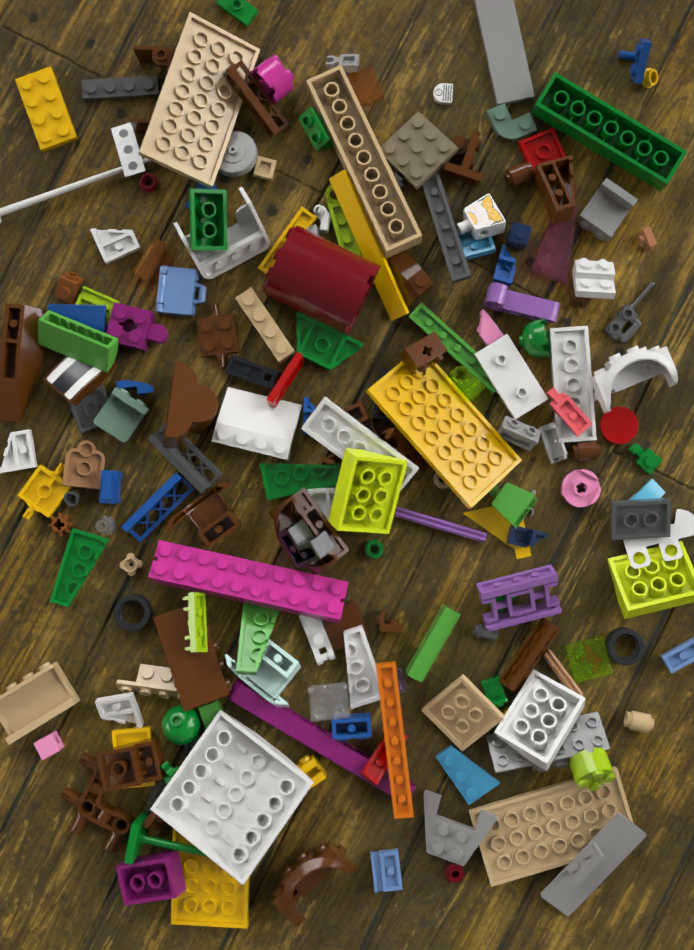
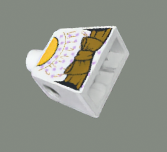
[456,194,506,240]

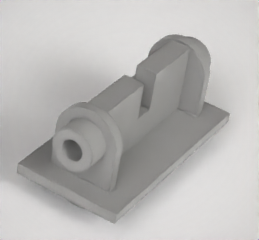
[538,422,568,464]

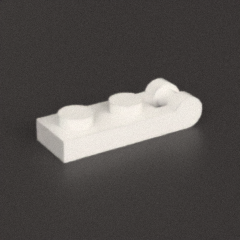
[299,615,336,666]

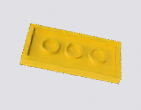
[15,66,78,152]

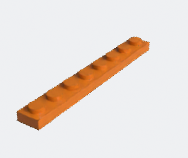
[376,661,414,819]

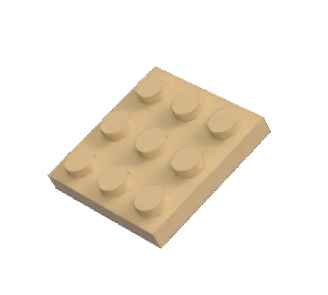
[421,674,504,751]

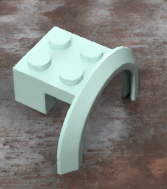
[225,639,301,707]

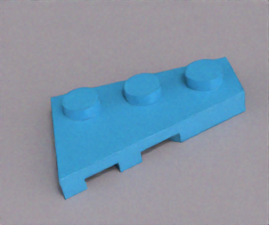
[435,745,500,805]

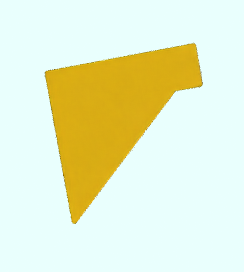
[464,506,531,559]

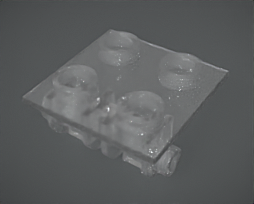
[308,681,350,722]

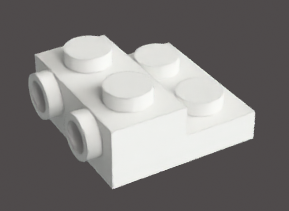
[572,258,616,299]

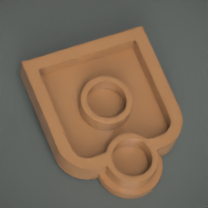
[62,441,105,490]

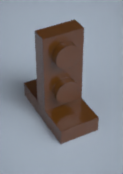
[442,130,483,187]

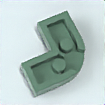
[486,103,537,142]

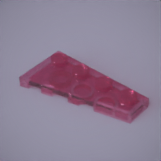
[530,205,577,284]

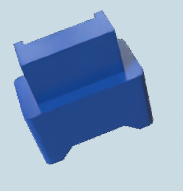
[99,470,123,504]

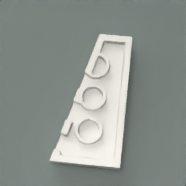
[344,625,380,709]

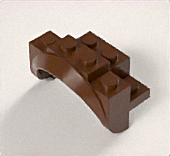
[269,488,349,575]
[272,840,357,926]

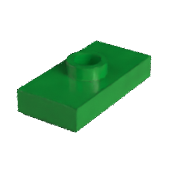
[216,0,258,28]

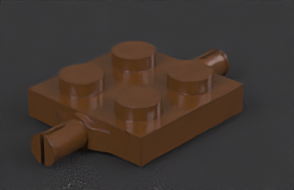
[196,303,240,369]

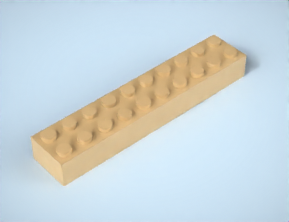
[306,65,422,259]

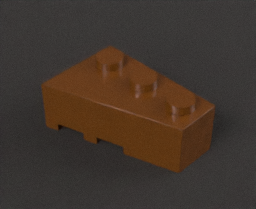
[533,155,576,224]

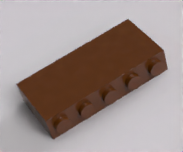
[153,605,232,711]

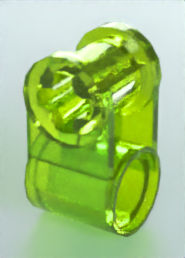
[449,366,485,402]

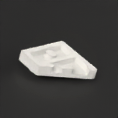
[90,228,141,264]
[0,429,38,474]
[95,692,144,728]

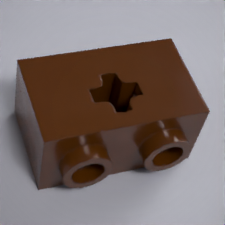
[399,331,448,375]

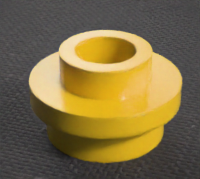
[642,68,658,88]

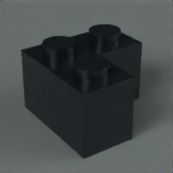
[277,519,335,568]

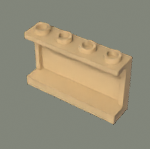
[0,661,80,745]

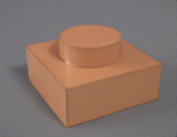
[637,227,657,251]

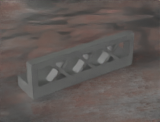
[148,422,223,494]

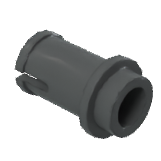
[472,623,498,642]

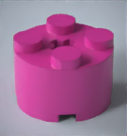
[251,55,294,104]

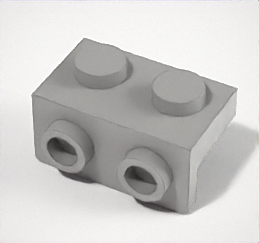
[497,416,541,451]

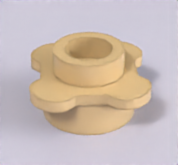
[120,553,143,576]

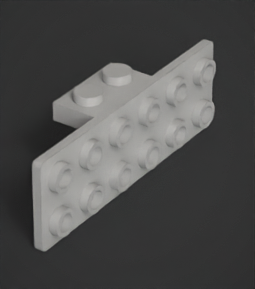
[486,712,610,773]
[541,812,647,916]

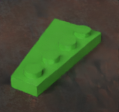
[236,603,280,675]

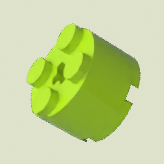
[569,748,616,791]

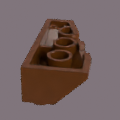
[384,250,434,308]

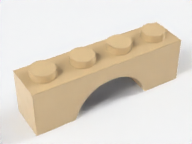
[235,287,296,365]

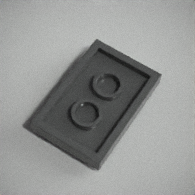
[610,498,671,540]

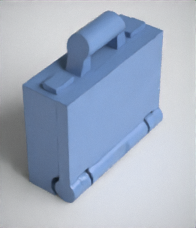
[155,266,207,318]

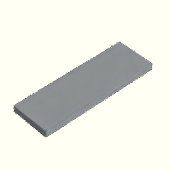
[474,0,535,106]

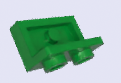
[298,107,333,152]

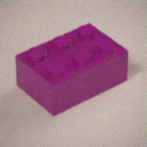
[116,850,187,906]

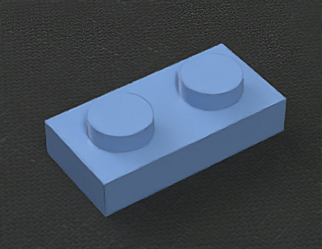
[660,637,694,674]

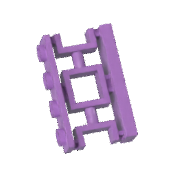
[476,564,562,632]

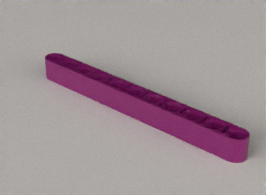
[227,679,417,796]

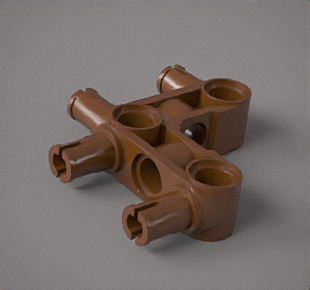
[60,752,134,852]

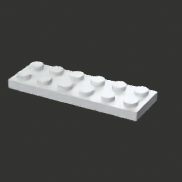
[548,326,597,443]
[301,397,419,491]

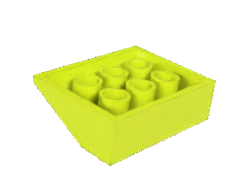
[328,448,408,534]
[607,541,694,619]

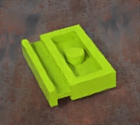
[75,286,120,327]

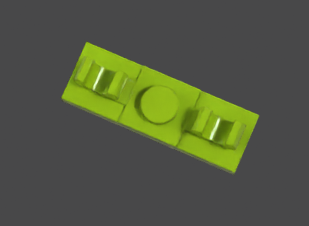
[183,592,208,653]

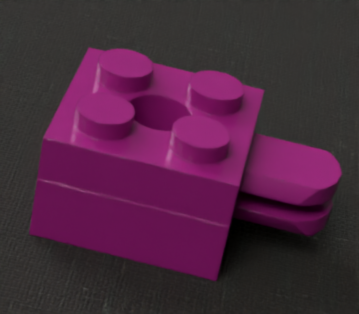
[106,302,169,352]

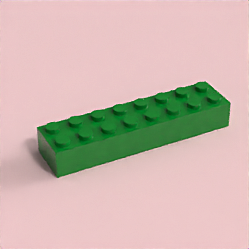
[531,72,688,191]

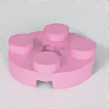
[561,469,601,507]

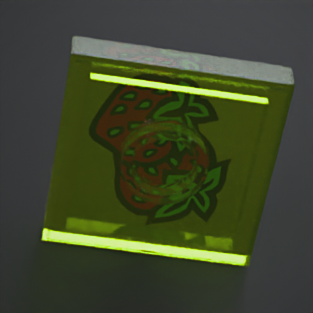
[565,636,613,683]

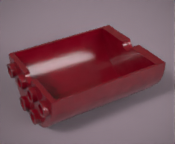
[263,225,381,336]

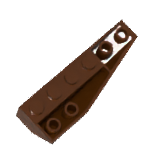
[0,303,48,423]

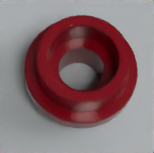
[139,173,159,193]
[445,863,465,883]

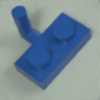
[617,38,652,84]

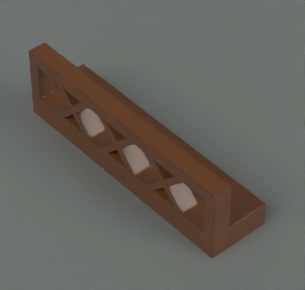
[223,60,289,139]
[499,618,561,693]

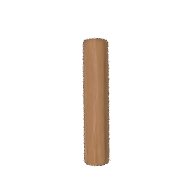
[543,649,583,696]

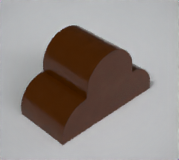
[162,362,218,448]

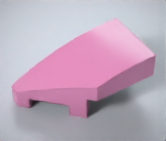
[477,309,504,346]

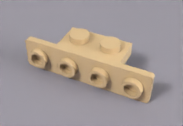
[116,664,180,700]

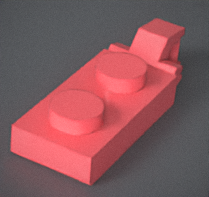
[545,388,592,437]

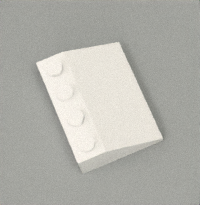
[212,387,302,460]
[494,669,586,771]

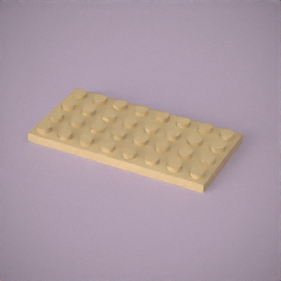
[138,12,260,188]
[468,766,634,887]

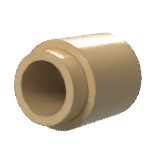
[624,710,654,734]

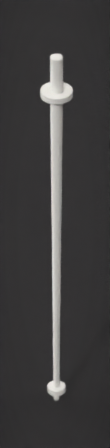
[0,158,151,223]

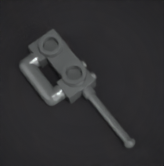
[603,282,655,343]

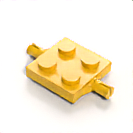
[17,462,72,520]

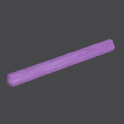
[394,507,487,543]

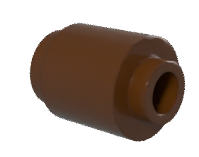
[504,162,535,188]
[571,441,601,462]

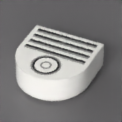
[433,83,453,105]

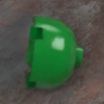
[519,319,550,358]
[161,705,201,746]

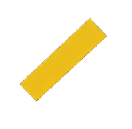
[258,206,317,274]

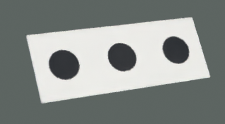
[111,123,146,177]

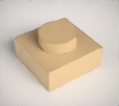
[253,156,277,181]

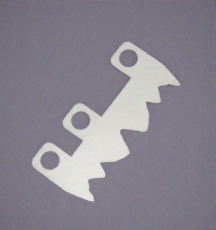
[623,509,694,569]

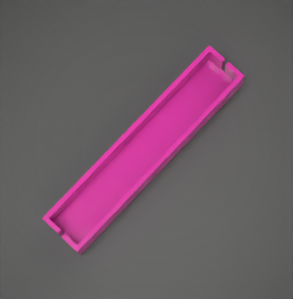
[149,540,348,624]

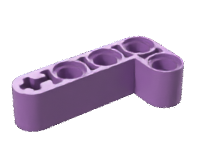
[484,282,560,324]

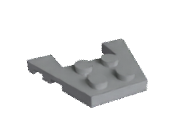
[423,789,498,866]

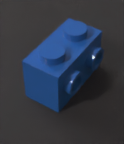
[331,712,372,741]

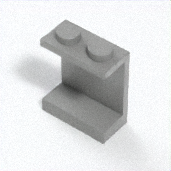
[576,178,638,242]

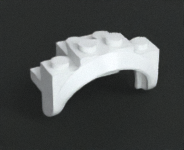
[589,345,678,414]

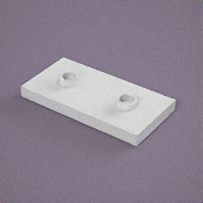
[474,334,548,419]

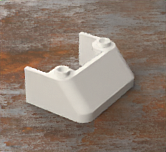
[174,187,270,279]

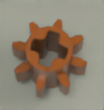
[48,512,75,537]

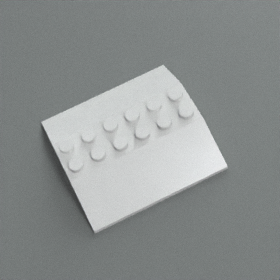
[151,710,314,885]

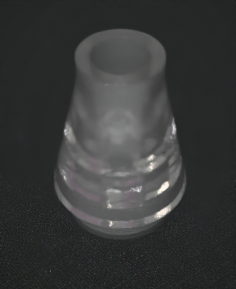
[95,516,116,535]

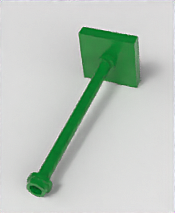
[124,812,208,865]

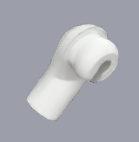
[313,204,331,233]

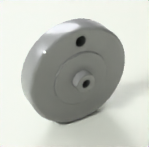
[218,131,258,177]

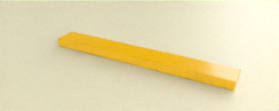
[329,170,409,321]

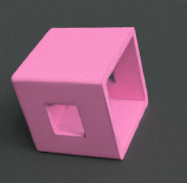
[33,730,64,760]

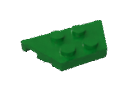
[296,312,364,371]

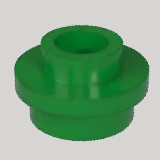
[364,540,384,559]

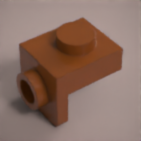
[55,272,84,304]

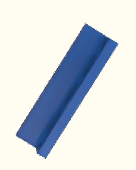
[121,472,195,543]

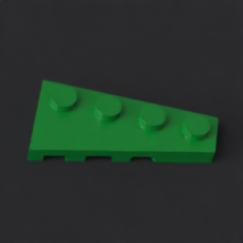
[259,463,340,500]
[50,528,110,607]

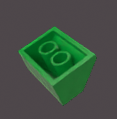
[189,189,228,250]

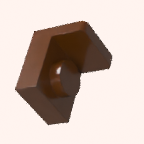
[375,610,403,633]

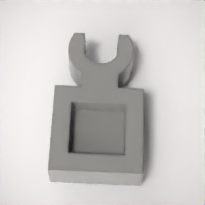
[325,54,360,73]

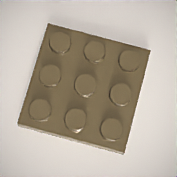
[381,111,458,190]

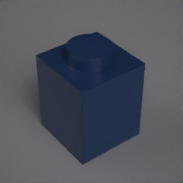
[505,222,532,251]

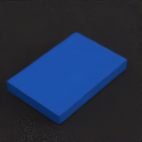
[48,304,107,333]

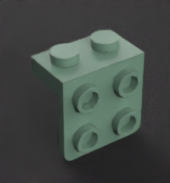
[93,387,148,443]

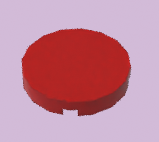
[599,406,638,444]

